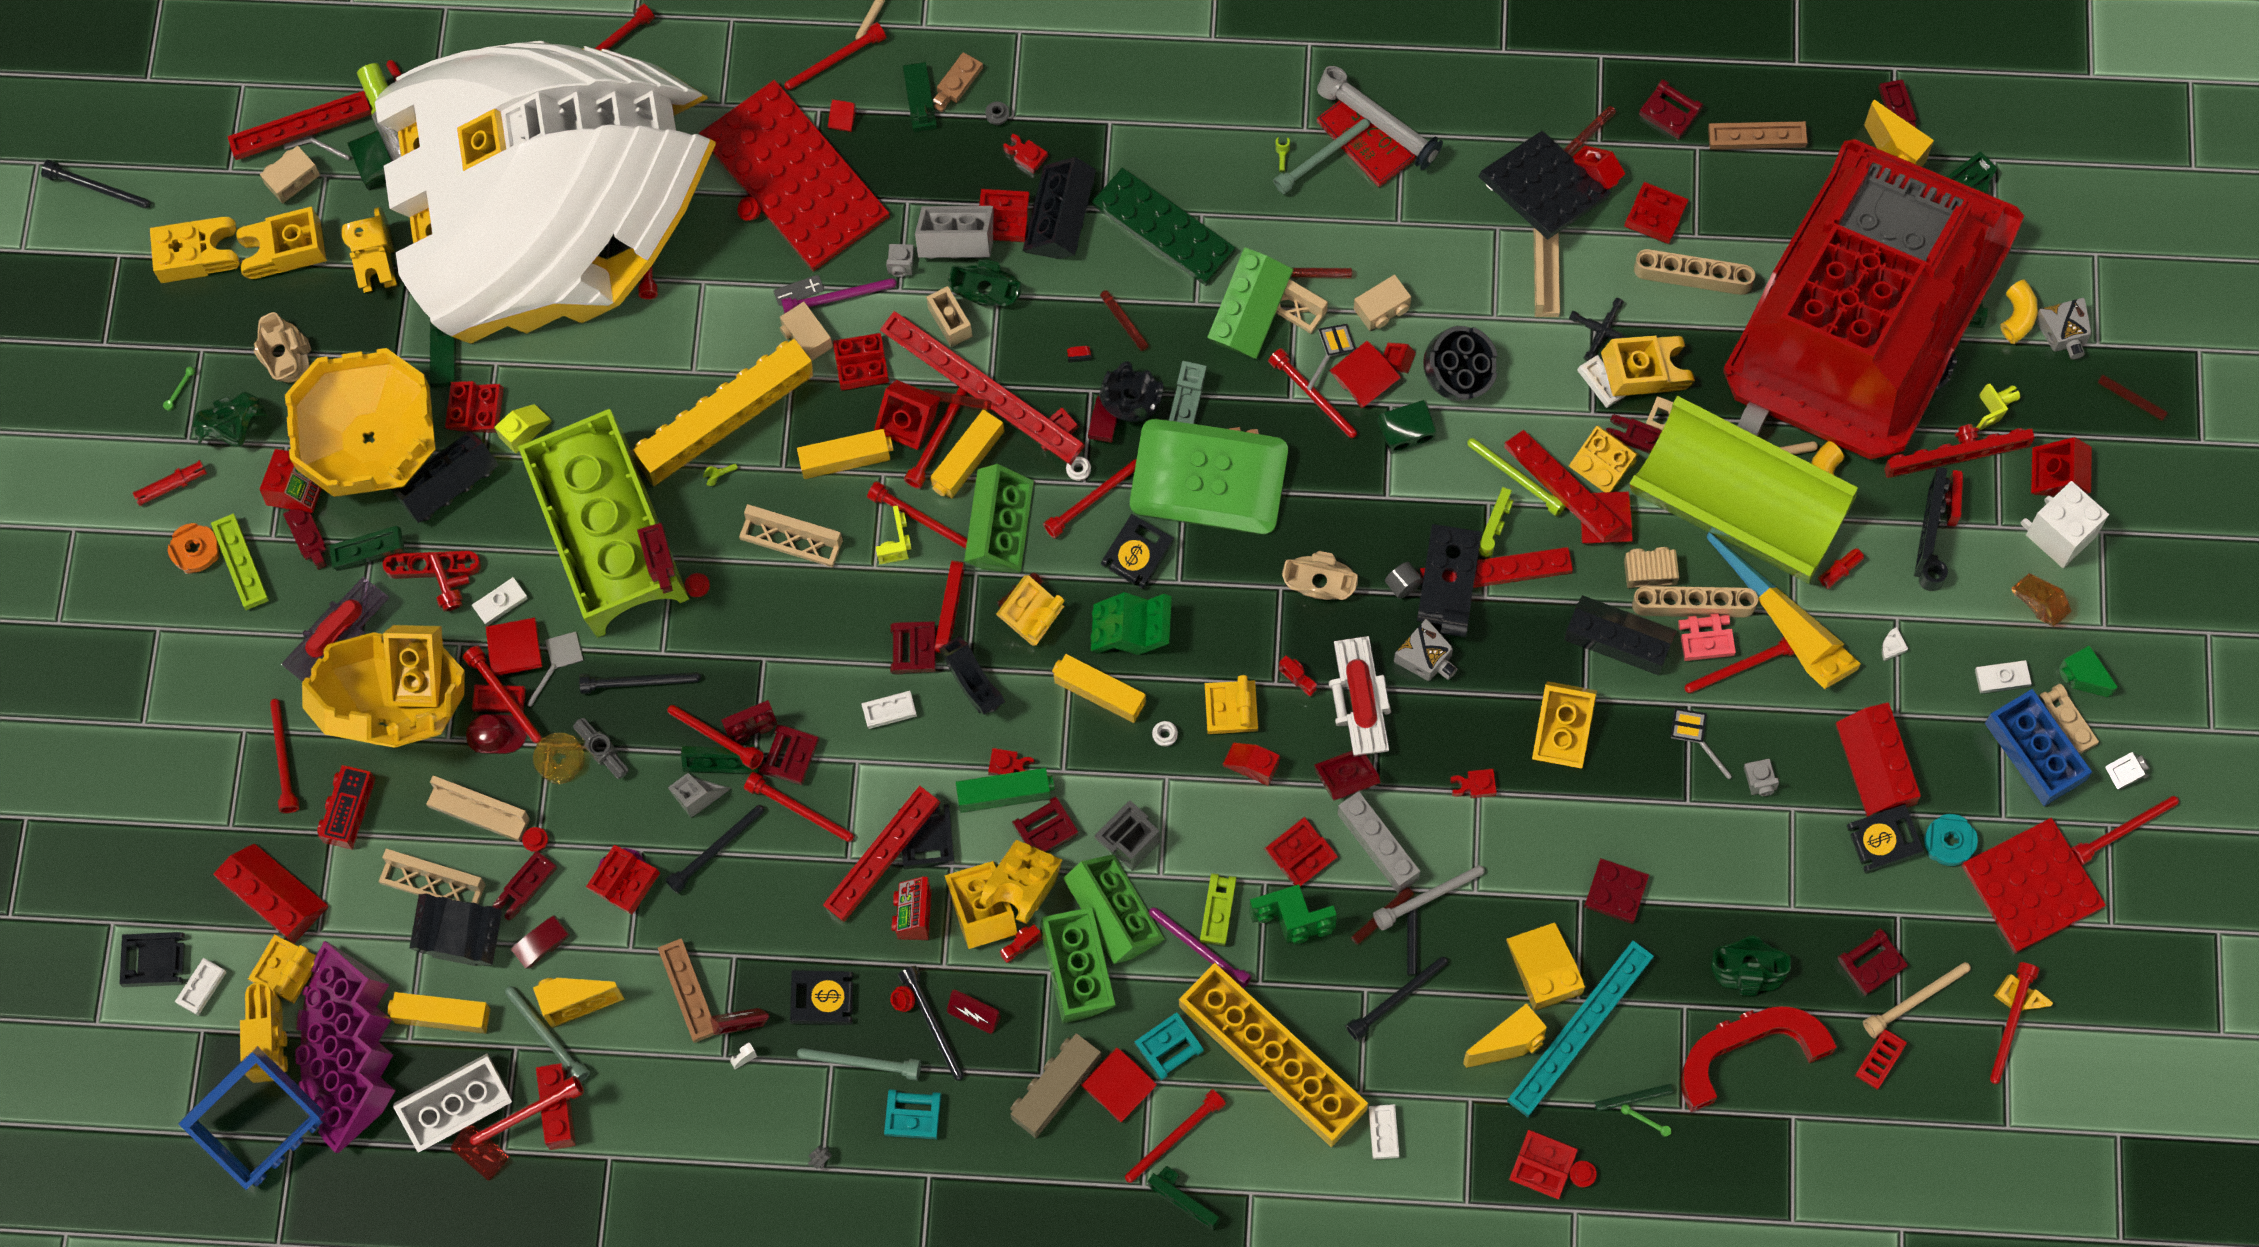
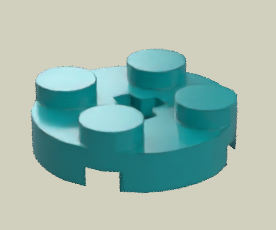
[1924,814,1978,866]

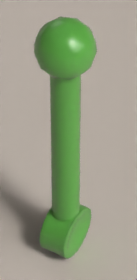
[163,366,195,411]
[1621,1104,1671,1137]

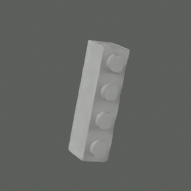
[1337,791,1420,894]

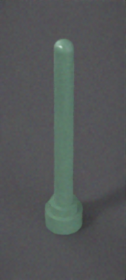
[1273,119,1370,195]
[505,986,590,1083]
[797,1048,921,1081]

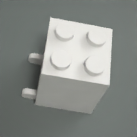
[2021,481,2109,568]

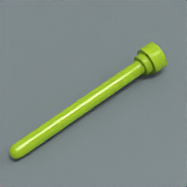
[1467,438,1566,517]

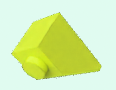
[494,404,552,454]

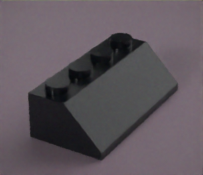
[1022,157,1096,259]
[390,431,499,523]
[1565,595,1677,676]

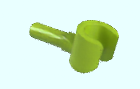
[1275,137,1290,172]
[703,463,738,486]

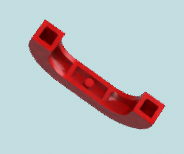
[1681,1006,1837,1113]

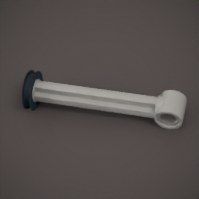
[1317,66,1443,170]

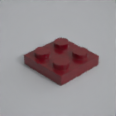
[721,700,778,744]
[1314,750,1380,801]
[1584,858,1649,924]

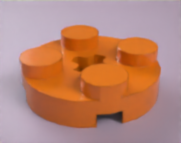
[168,523,220,574]

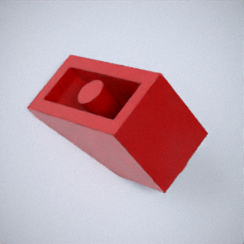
[1572,145,1625,189]
[1223,743,1280,786]

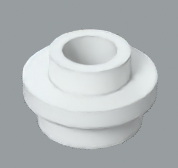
[1066,456,1091,481]
[1152,721,1178,746]

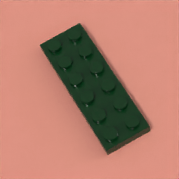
[1092,167,1236,286]

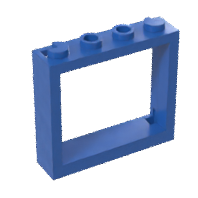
[178,1046,325,1190]

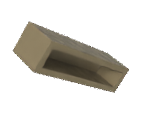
[1010,1033,1101,1138]

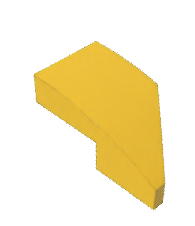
[1993,974,2053,1010]

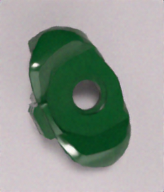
[948,259,1021,307]
[192,392,267,447]
[1711,935,1791,996]

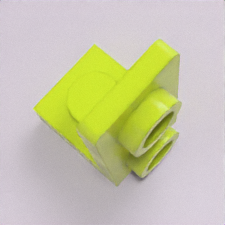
[876,505,912,565]

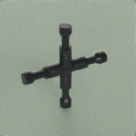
[1569,298,1627,361]

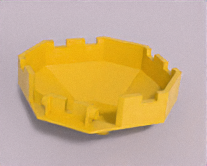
[285,348,435,497]
[302,632,465,748]

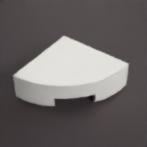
[1882,627,1908,661]
[730,1043,757,1069]

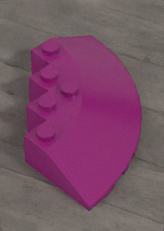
[295,941,395,1153]

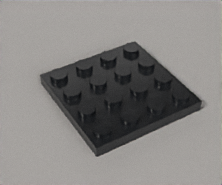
[1478,131,1611,240]

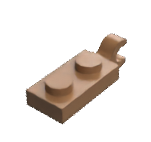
[933,52,983,112]

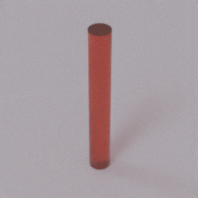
[1563,106,1616,156]
[1291,268,1352,278]
[1100,290,1149,351]
[2098,375,2168,421]
[924,388,992,410]
[1351,887,1414,945]

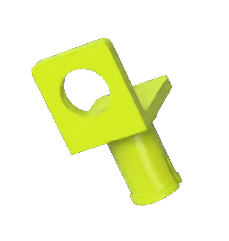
[1977,383,2020,431]

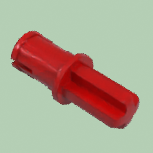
[1818,548,1864,589]

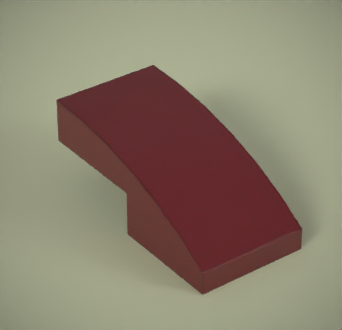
[1088,396,1118,442]
[511,915,570,969]

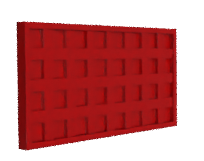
[698,80,890,272]

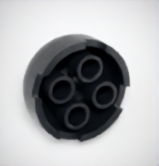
[1423,326,1498,401]

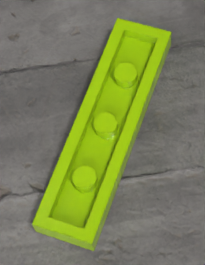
[211,513,269,610]

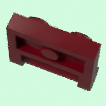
[1639,79,1704,139]
[890,621,936,675]
[759,725,819,786]
[1012,796,1079,853]
[1838,928,1908,996]

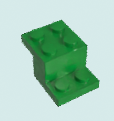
[1091,592,1172,655]
[1249,884,1337,944]

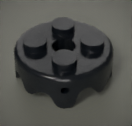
[1100,361,1163,422]

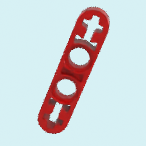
[382,551,481,579]
[935,560,965,653]

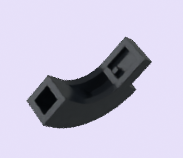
[939,636,1005,715]

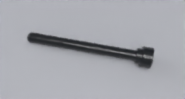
[41,159,151,209]
[579,672,701,694]
[665,805,765,894]
[1345,956,1448,1042]
[898,966,964,1081]

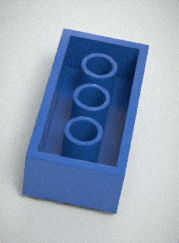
[1985,689,2092,806]

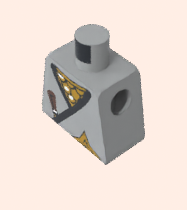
[2036,298,2091,359]
[1394,619,1458,681]

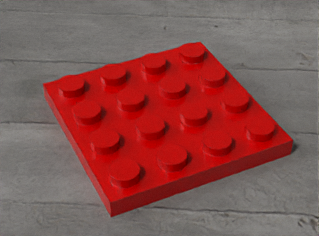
[1961,817,2106,954]

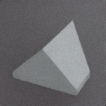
[668,773,732,818]

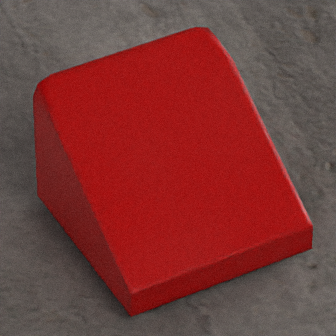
[828,100,856,132]
[1383,343,1416,373]

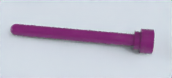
[781,278,897,314]
[1149,907,1252,989]

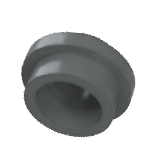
[985,102,1009,125]
[808,1145,832,1169]

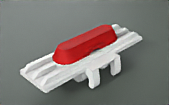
[1329,636,1391,756]

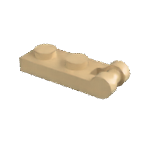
[2038,684,2099,754]

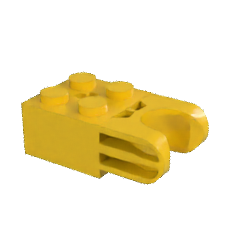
[236,206,327,279]
[150,217,240,283]
[1601,336,1695,396]
[979,840,1062,924]
[240,982,288,1083]

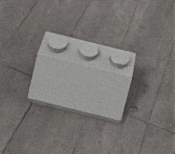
[915,206,994,259]

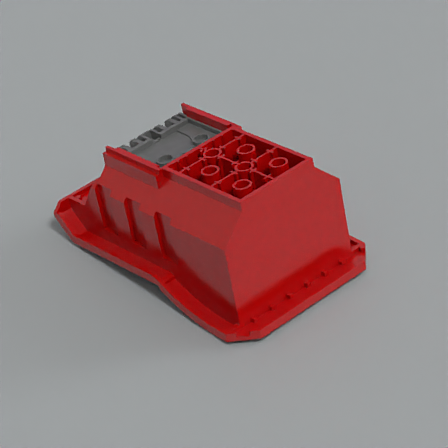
[1723,139,2024,460]

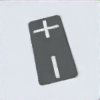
[773,275,824,306]

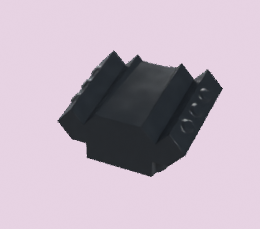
[409,893,502,966]

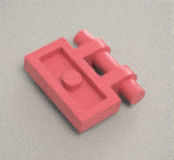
[1678,614,1736,661]

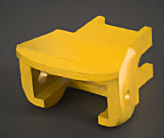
[341,207,397,293]

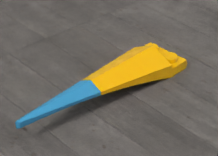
[1707,532,1861,689]

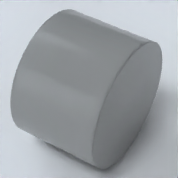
[1738,402,1769,436]

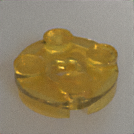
[533,733,585,784]

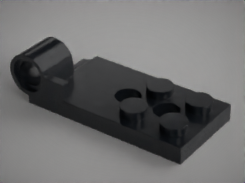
[1914,467,1950,591]
[1417,524,1482,637]

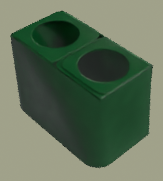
[347,130,391,190]
[1377,400,1436,454]

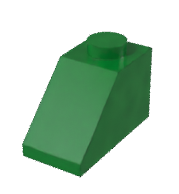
[2059,646,2118,698]

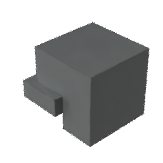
[1094,800,1160,871]

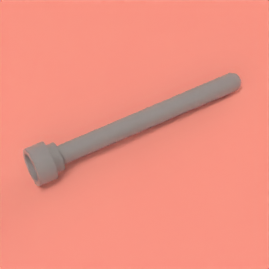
[1373,865,1485,931]

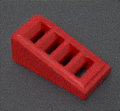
[1855,1029,1907,1090]

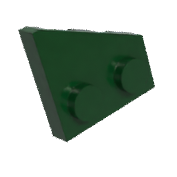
[1947,151,1997,193]

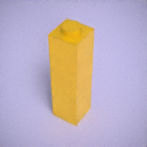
[931,410,1004,499]
[797,429,893,479]
[1052,654,1146,723]
[388,992,491,1034]

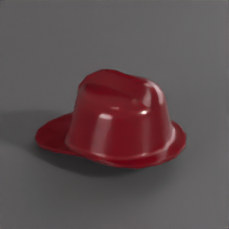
[466,714,527,754]

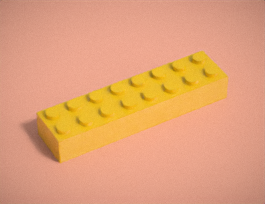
[633,338,813,487]
[1179,963,1368,1148]

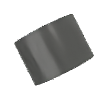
[1385,562,1423,599]

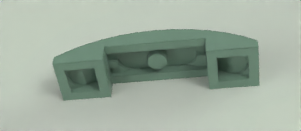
[1169,361,1207,424]

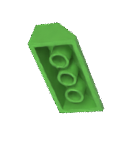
[1207,247,1293,360]
[964,464,1034,573]
[1063,855,1165,964]
[1040,907,1115,1024]

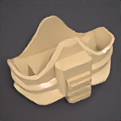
[254,312,311,383]
[1282,551,1358,600]

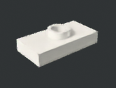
[1577,355,1626,408]
[472,577,528,626]
[1975,660,2031,694]
[861,691,917,729]
[175,958,227,1016]
[1368,1104,1399,1160]

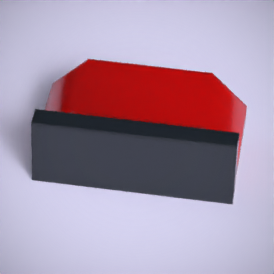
[1067,346,1091,363]

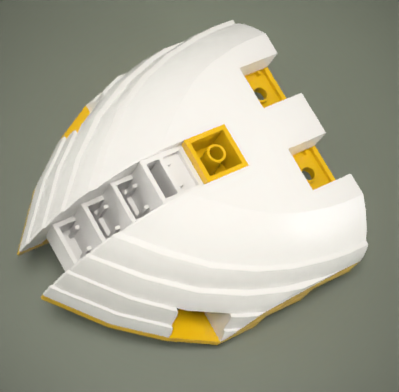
[375,41,716,344]

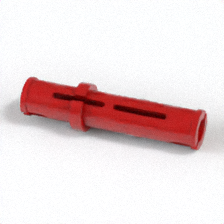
[133,460,207,506]

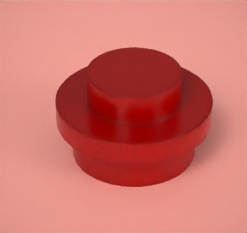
[738,197,761,221]
[1954,424,1979,443]
[685,573,710,597]
[522,827,548,852]
[890,986,915,1012]
[1570,1161,1596,1188]

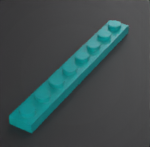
[1507,941,1654,1117]

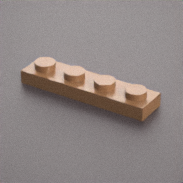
[1708,121,1807,149]
[658,938,716,1043]

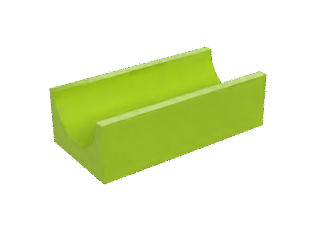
[1630,396,1858,584]
[518,409,689,638]

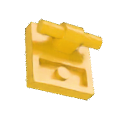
[1569,425,1638,492]
[996,575,1065,646]
[1205,675,1258,734]
[248,934,316,1004]

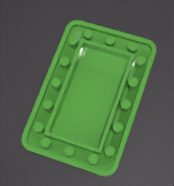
[1130,419,1288,535]

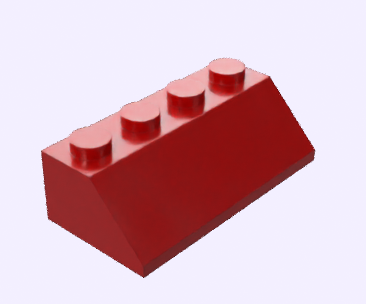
[1836,702,1921,817]
[213,844,329,944]

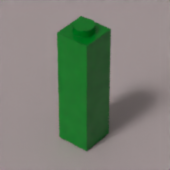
[956,768,1055,813]

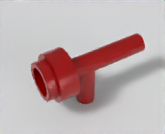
[429,553,469,612]

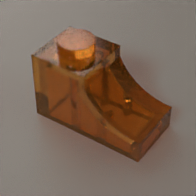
[2011,573,2072,627]

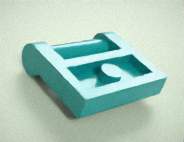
[1134,1012,1204,1081]
[884,1089,941,1139]

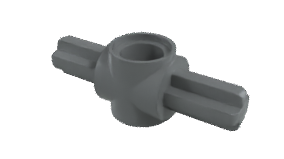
[573,718,629,779]

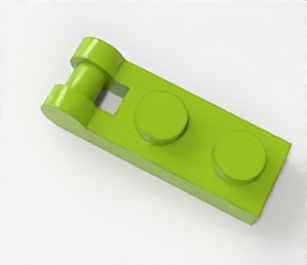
[1478,487,1514,559]
[1200,873,1237,946]

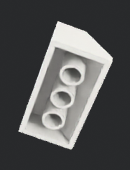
[393,1053,512,1153]

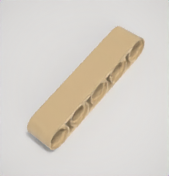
[1634,249,1755,295]
[1632,586,1758,618]

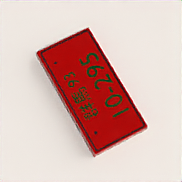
[1317,101,1416,187]

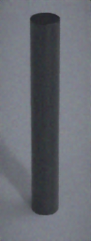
[1407,899,1418,976]

